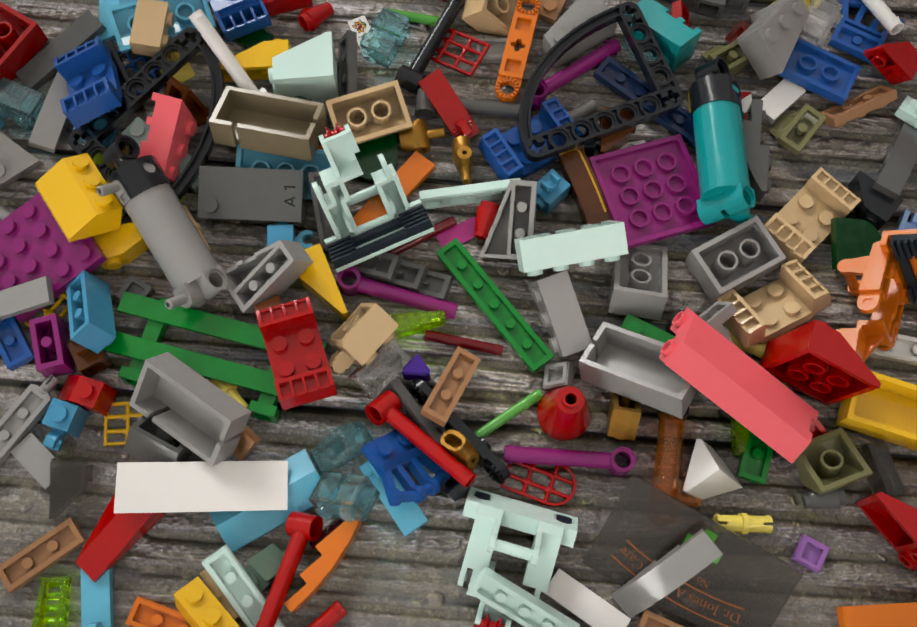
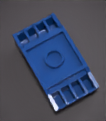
[209,0,272,43]
[54,36,123,129]
[478,96,584,180]

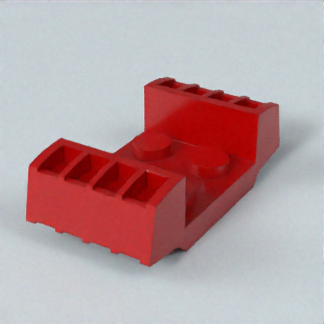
[255,296,337,411]

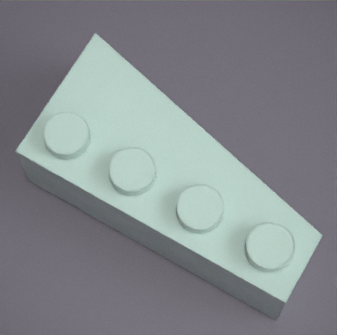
[514,220,629,276]

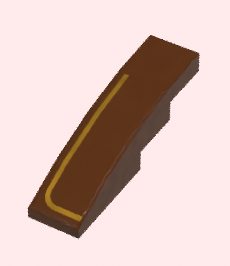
[557,146,611,225]

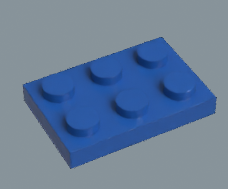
[778,38,861,106]

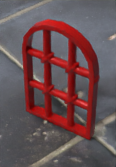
[431,28,490,77]
[500,462,576,507]

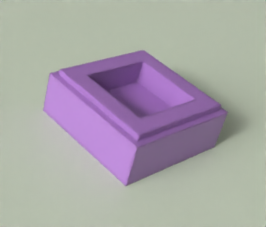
[790,534,830,574]

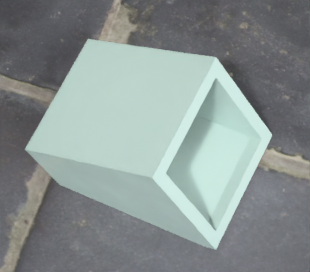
[268,31,339,102]

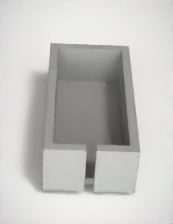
[579,321,697,419]
[129,352,252,466]

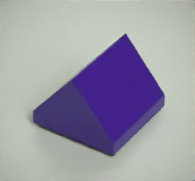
[402,353,430,381]

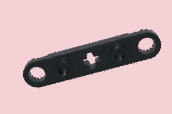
[408,378,510,484]

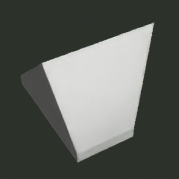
[682,439,743,501]

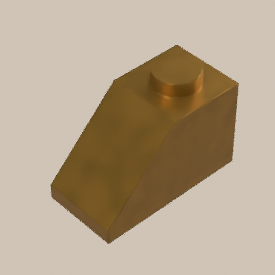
[607,392,641,441]

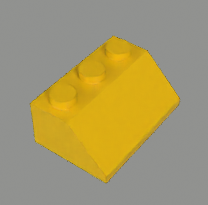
[35,153,122,243]

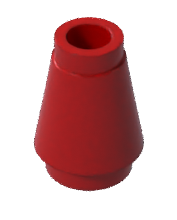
[297,2,334,32]
[473,201,500,240]

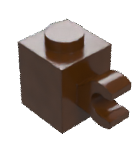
[66,339,113,378]

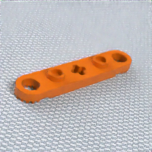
[495,0,540,102]

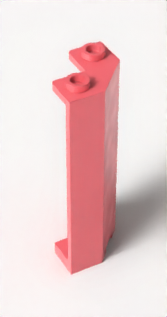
[659,307,819,464]

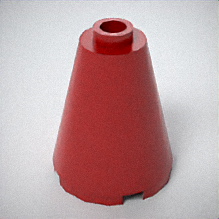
[537,386,591,441]

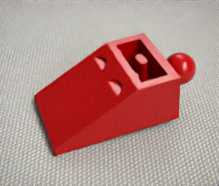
[855,491,917,571]

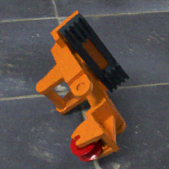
[836,229,917,363]

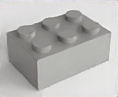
[685,215,786,304]

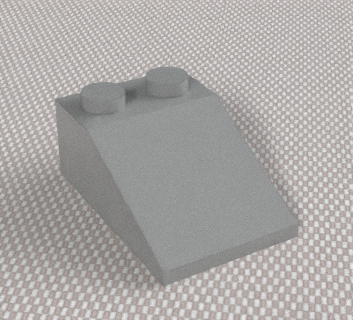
[608,244,668,321]

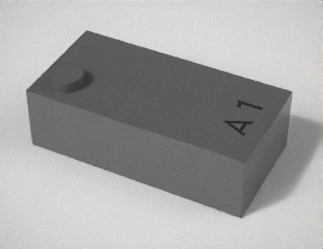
[197,166,308,225]

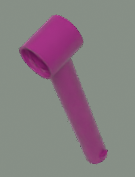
[531,38,621,111]
[337,266,458,320]
[504,443,636,476]

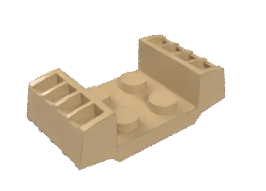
[764,167,861,264]
[717,259,831,349]

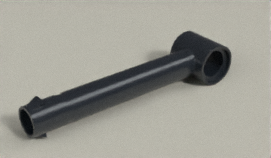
[395,0,466,95]

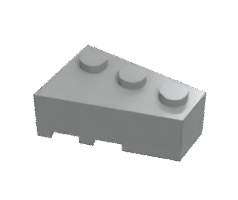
[541,0,617,69]
[736,0,810,80]
[0,132,43,190]
[479,180,538,260]
[223,240,313,313]
[527,270,593,357]

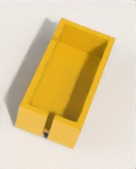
[835,371,917,451]

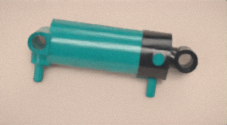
[689,57,756,225]

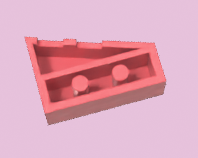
[138,92,197,186]

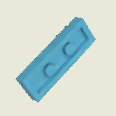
[359,461,428,538]
[81,566,114,627]

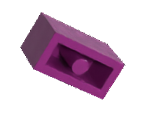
[28,313,76,378]

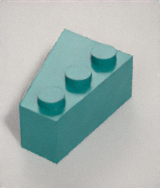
[625,0,702,72]

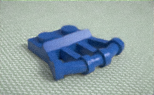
[828,0,905,64]
[361,430,451,506]

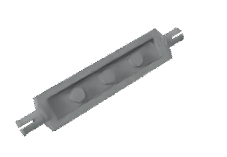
[0,374,60,466]

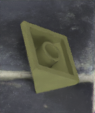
[795,427,873,495]

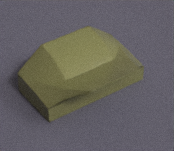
[701,40,750,76]
[769,103,827,156]

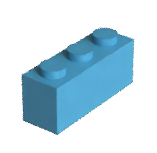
[66,270,116,354]

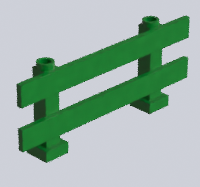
[102,291,327,424]

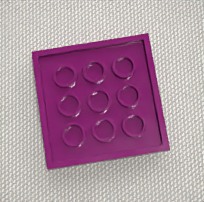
[588,134,719,249]
[0,193,108,323]

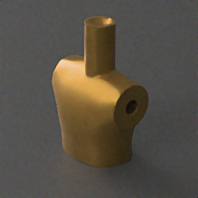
[398,119,445,154]
[452,136,473,185]
[440,430,479,471]

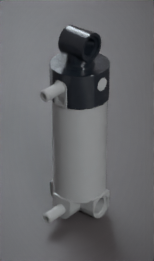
[96,135,228,310]

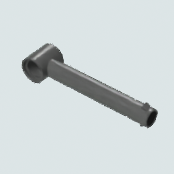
[415,88,520,120]

